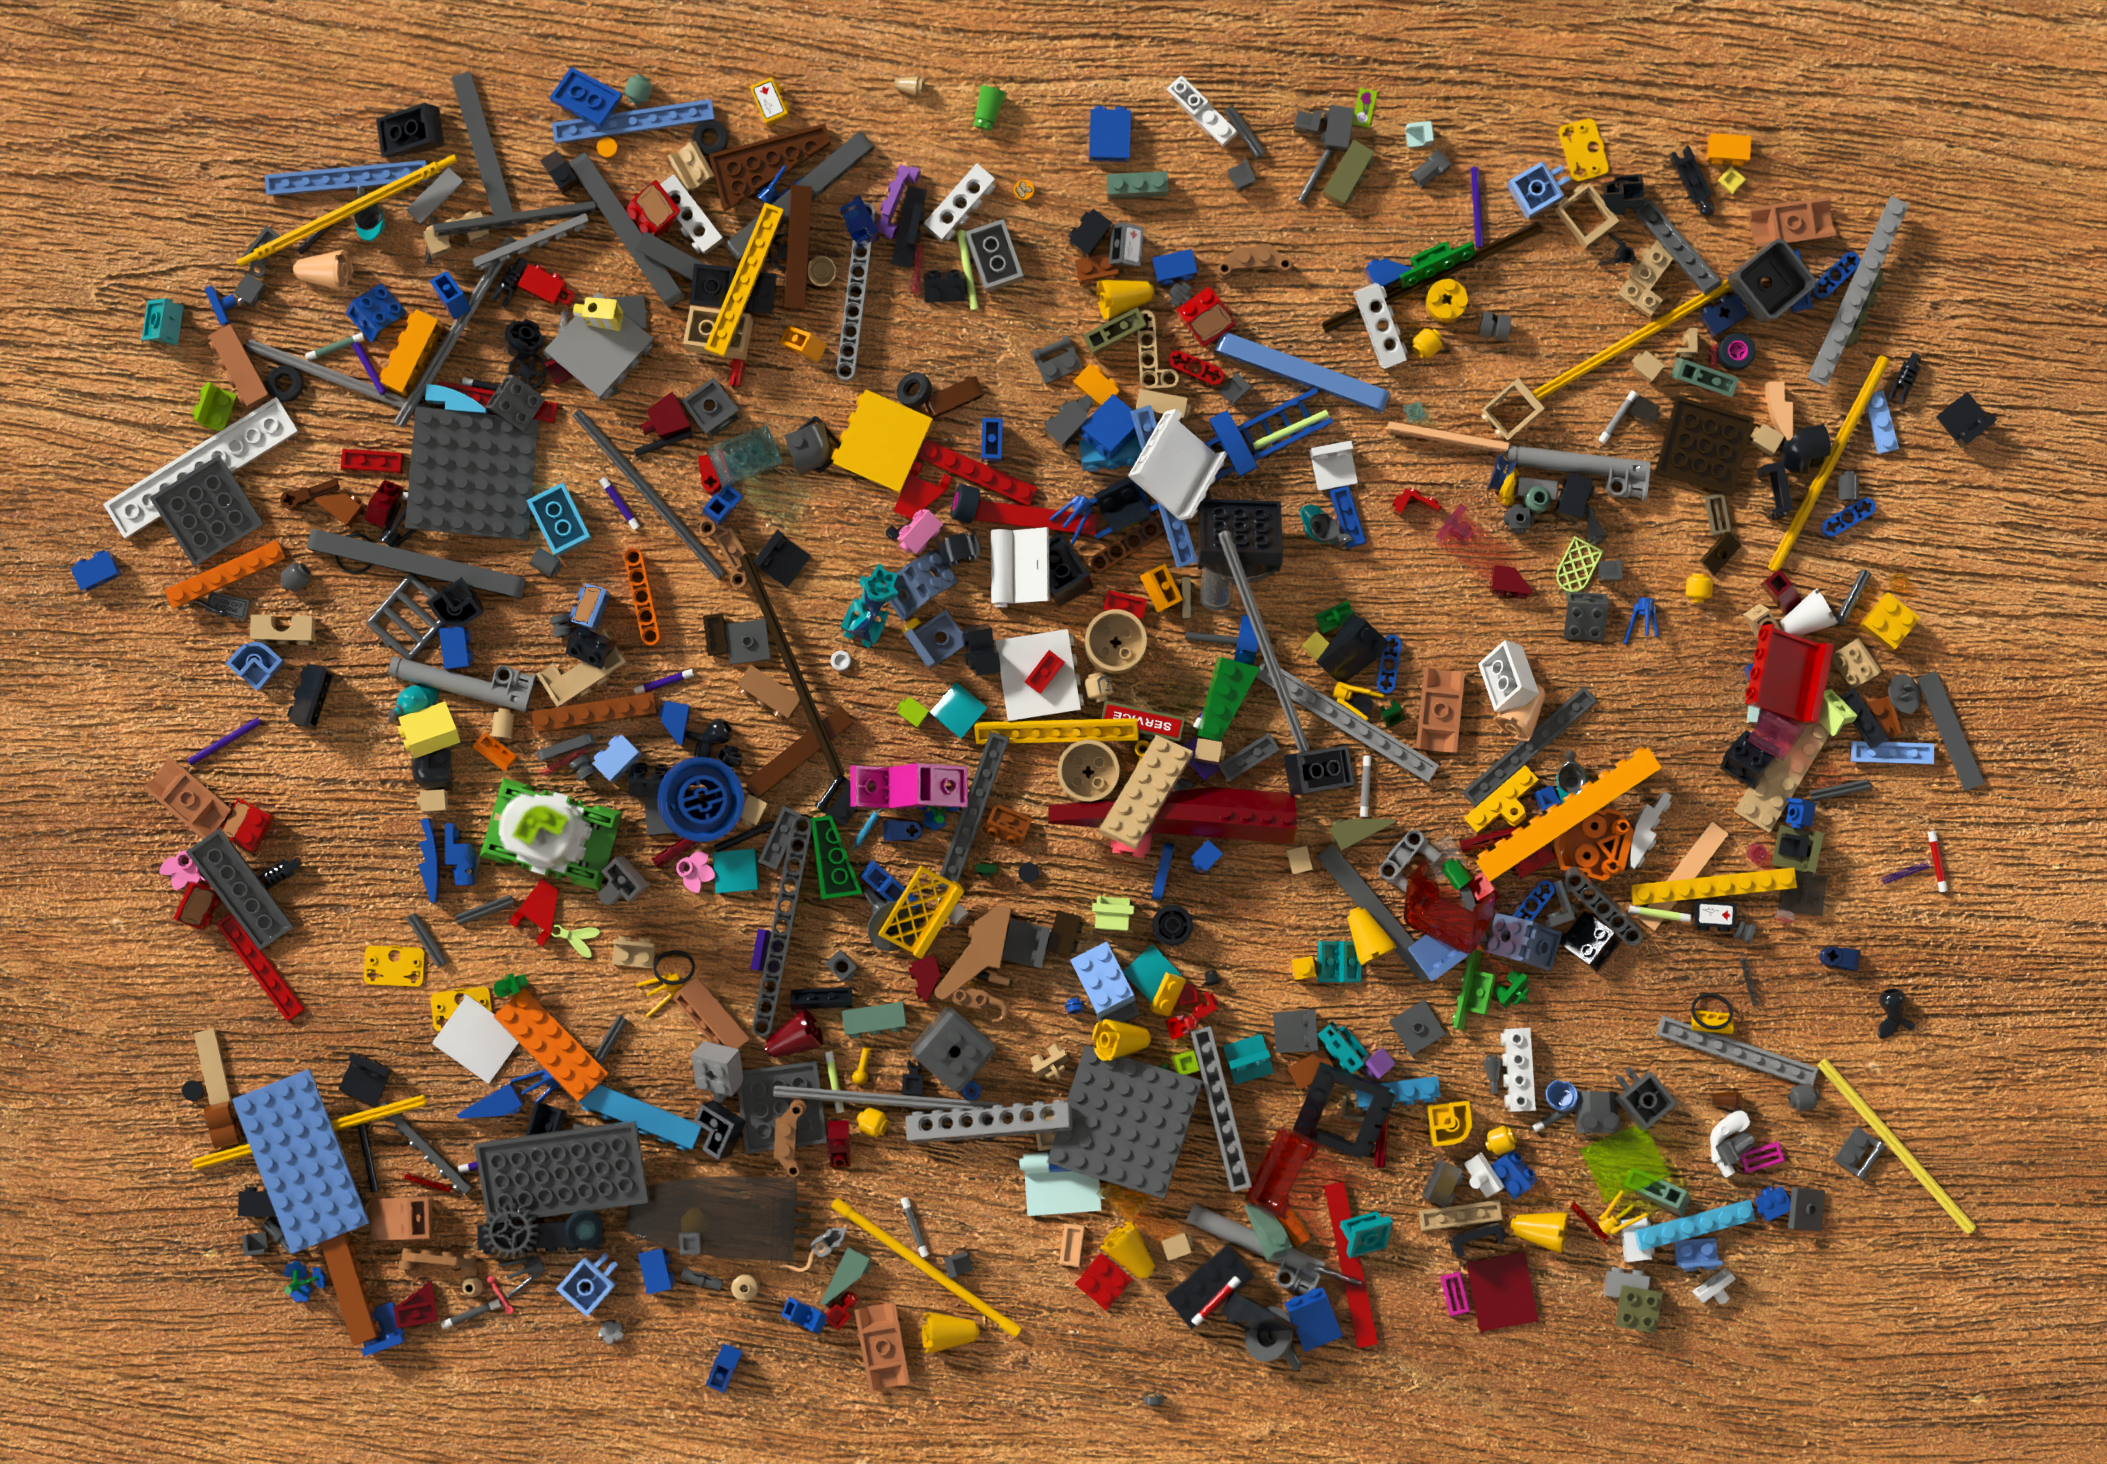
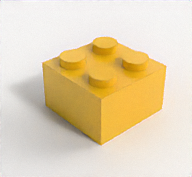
[1858,592,1920,652]

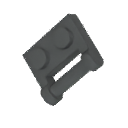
[1031,335,1082,385]
[1833,1126,1887,1181]

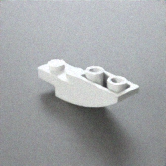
[1167,75,1238,147]
[1628,792,1672,869]

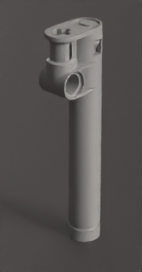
[1506,445,1650,501]
[388,656,537,713]
[1185,1203,1326,1294]

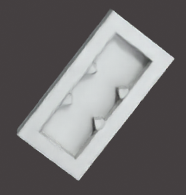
[1464,1152,1504,1198]
[1692,1268,1736,1305]

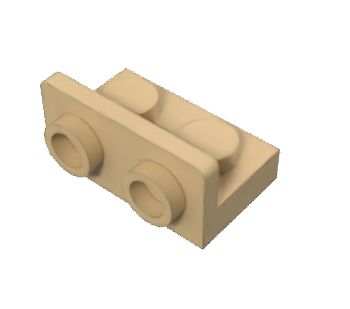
[668,141,714,190]
[612,936,656,968]

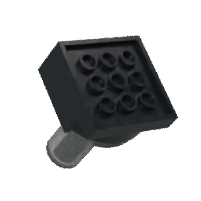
[1198,499,1283,610]

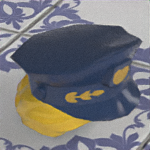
[1486,454,1519,506]

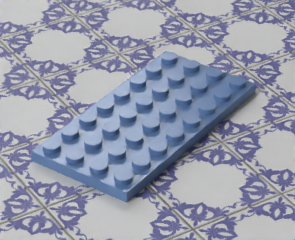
[232,1069,370,1254]

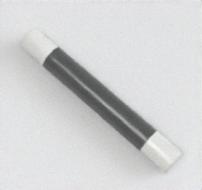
[1532,1106,1576,1133]
[900,1197,929,1258]
[441,1299,501,1329]

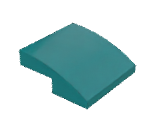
[930,682,987,739]
[712,849,760,893]
[1318,941,1361,982]
[1123,944,1182,1003]

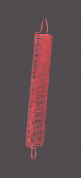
[912,245,924,299]
[1709,339,1718,397]
[537,747,591,777]

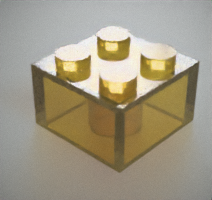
[1096,1182,1153,1222]

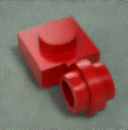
[1165,1015,1199,1040]
[825,1291,858,1331]

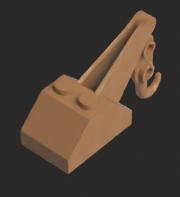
[935,905,1011,1023]

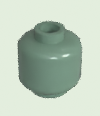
[624,73,653,105]
[1523,486,1551,515]

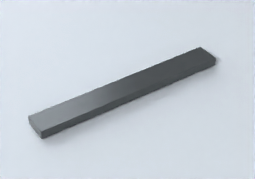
[451,71,514,230]
[433,201,596,237]
[1461,686,1597,808]
[936,731,1010,889]
[1317,844,1428,983]

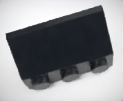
[287,663,334,730]

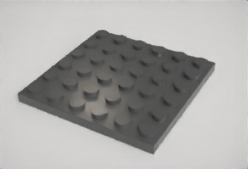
[405,407,538,541]
[1047,1045,1203,1200]

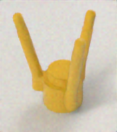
[1333,681,1384,721]
[636,973,683,1018]
[1598,1191,1648,1235]

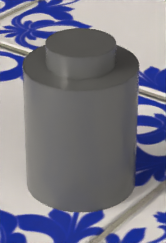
[1838,471,1859,502]
[529,548,562,577]

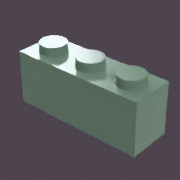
[1106,171,1168,199]
[842,1002,907,1039]

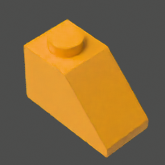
[778,325,827,362]

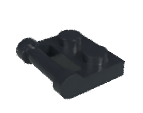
[814,776,857,826]

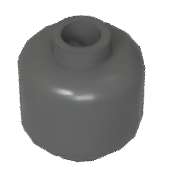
[280,562,311,593]
[1788,1083,1820,1112]

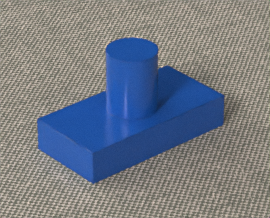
[204,285,238,327]

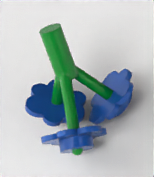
[917,806,960,831]
[284,1261,326,1303]

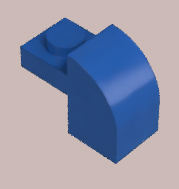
[702,484,743,526]
[1234,614,1258,665]
[781,1296,828,1334]

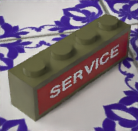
[1101,700,1185,743]

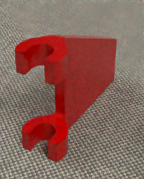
[893,461,953,519]
[509,878,558,947]

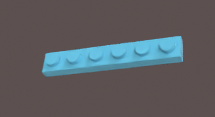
[1634,1200,1756,1251]

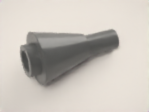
[1586,507,1607,545]
[1482,1055,1502,1094]

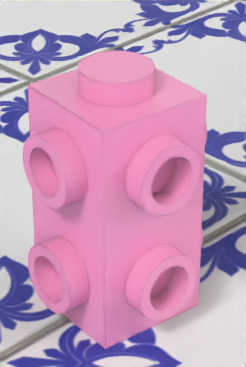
[897,509,943,554]

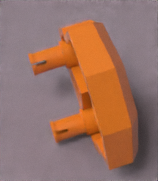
[1552,808,1634,881]

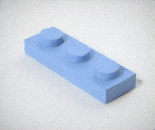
[1866,390,1899,454]

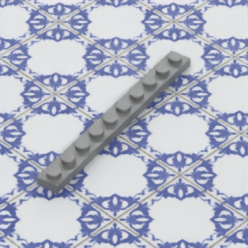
[1807,196,1909,387]
[1255,659,1439,783]

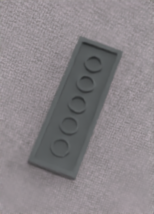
[186,827,294,950]

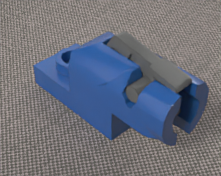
[445,823,481,885]

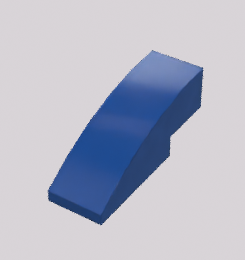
[1209,410,1257,477]
[859,860,921,909]

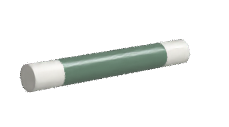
[305,333,365,361]

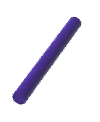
[1471,167,1484,248]
[187,717,262,766]

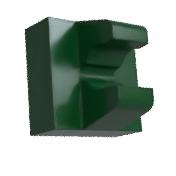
[1380,700,1406,729]

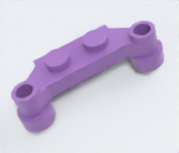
[874,164,921,240]

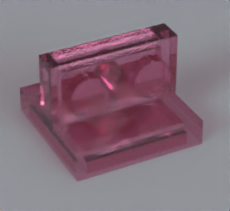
[1432,503,1473,545]
[1747,709,1805,761]

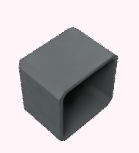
[1727,239,1816,323]
[911,1007,995,1092]

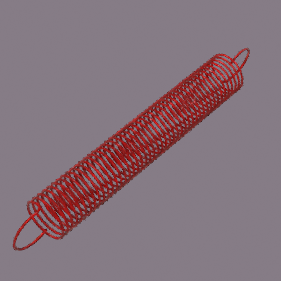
[399,1172,457,1194]
[1567,1199,1612,1245]

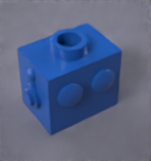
[1754,1186,1791,1221]

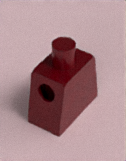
[640,392,692,438]

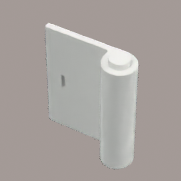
[991,527,1050,608]

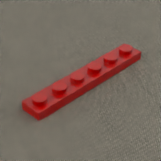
[918,439,1037,506]

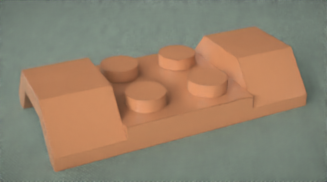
[1749,196,1837,248]
[1416,667,1465,753]
[142,756,232,839]
[855,1302,910,1392]

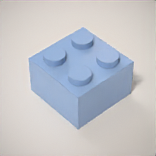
[592,735,643,783]

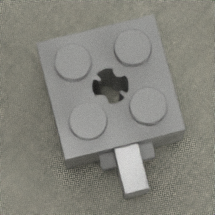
[691,1041,743,1103]

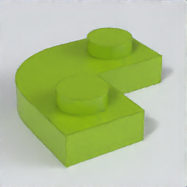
[511,805,569,846]

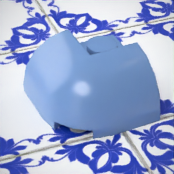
[225,642,284,691]

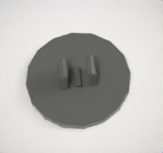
[1888,674,1920,714]

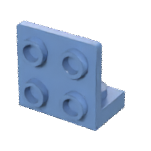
[1408,927,1470,982]
[1674,1238,1723,1271]

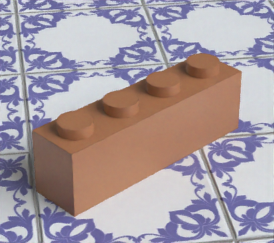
[209,324,272,409]
[673,977,749,1049]

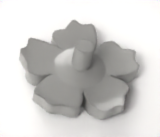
[598,1321,624,1345]

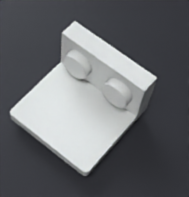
[1310,441,1358,491]

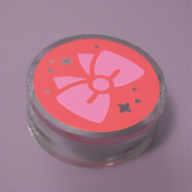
[1774,910,1796,923]

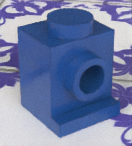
[1786,798,1816,830]

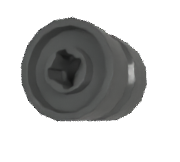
[1478,311,1512,342]

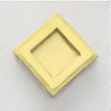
[1717,166,1746,195]

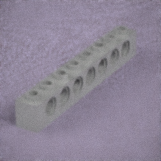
[1190,1026,1251,1192]
[906,1100,1073,1144]

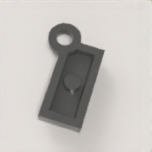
[242,226,281,278]

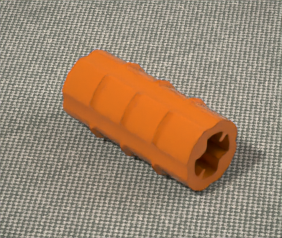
[1273,1203,1311,1248]

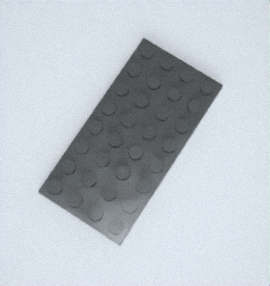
[474,1120,650,1223]

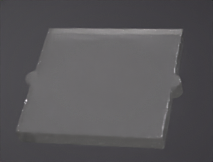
[1422,835,1468,882]

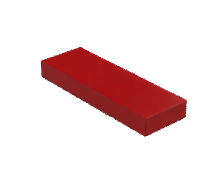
[340,448,404,474]

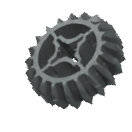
[483,1203,539,1260]

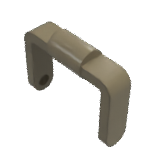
[1341,1095,1365,1123]

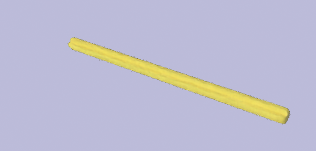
[1817,1059,1976,1234]

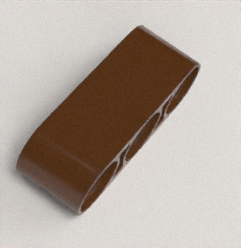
[924,376,985,418]

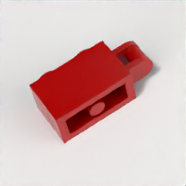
[518,264,576,307]

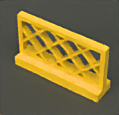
[878,865,964,959]

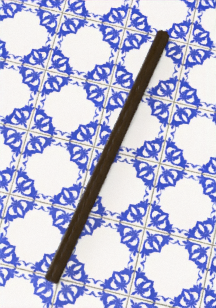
[1322,222,1542,333]
[739,553,845,778]

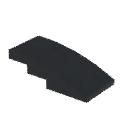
[690,263,777,315]

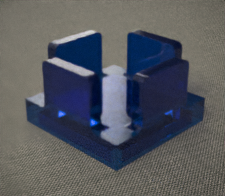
[839,195,880,248]

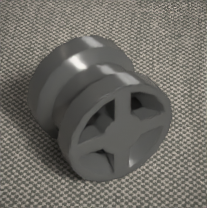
[1733,919,1756,944]

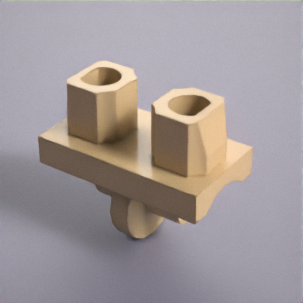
[1030,1044,1070,1080]

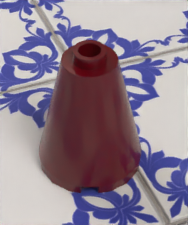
[765,1009,824,1058]

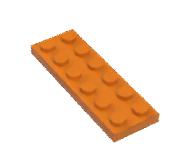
[494,988,609,1103]

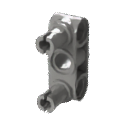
[1378,830,1441,895]

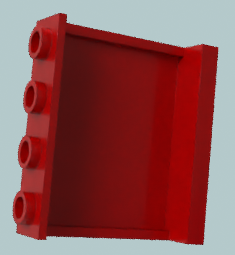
[1745,624,1834,725]

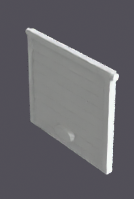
[432,994,518,1084]

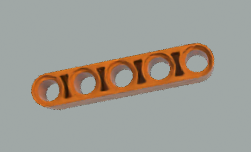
[624,548,661,647]

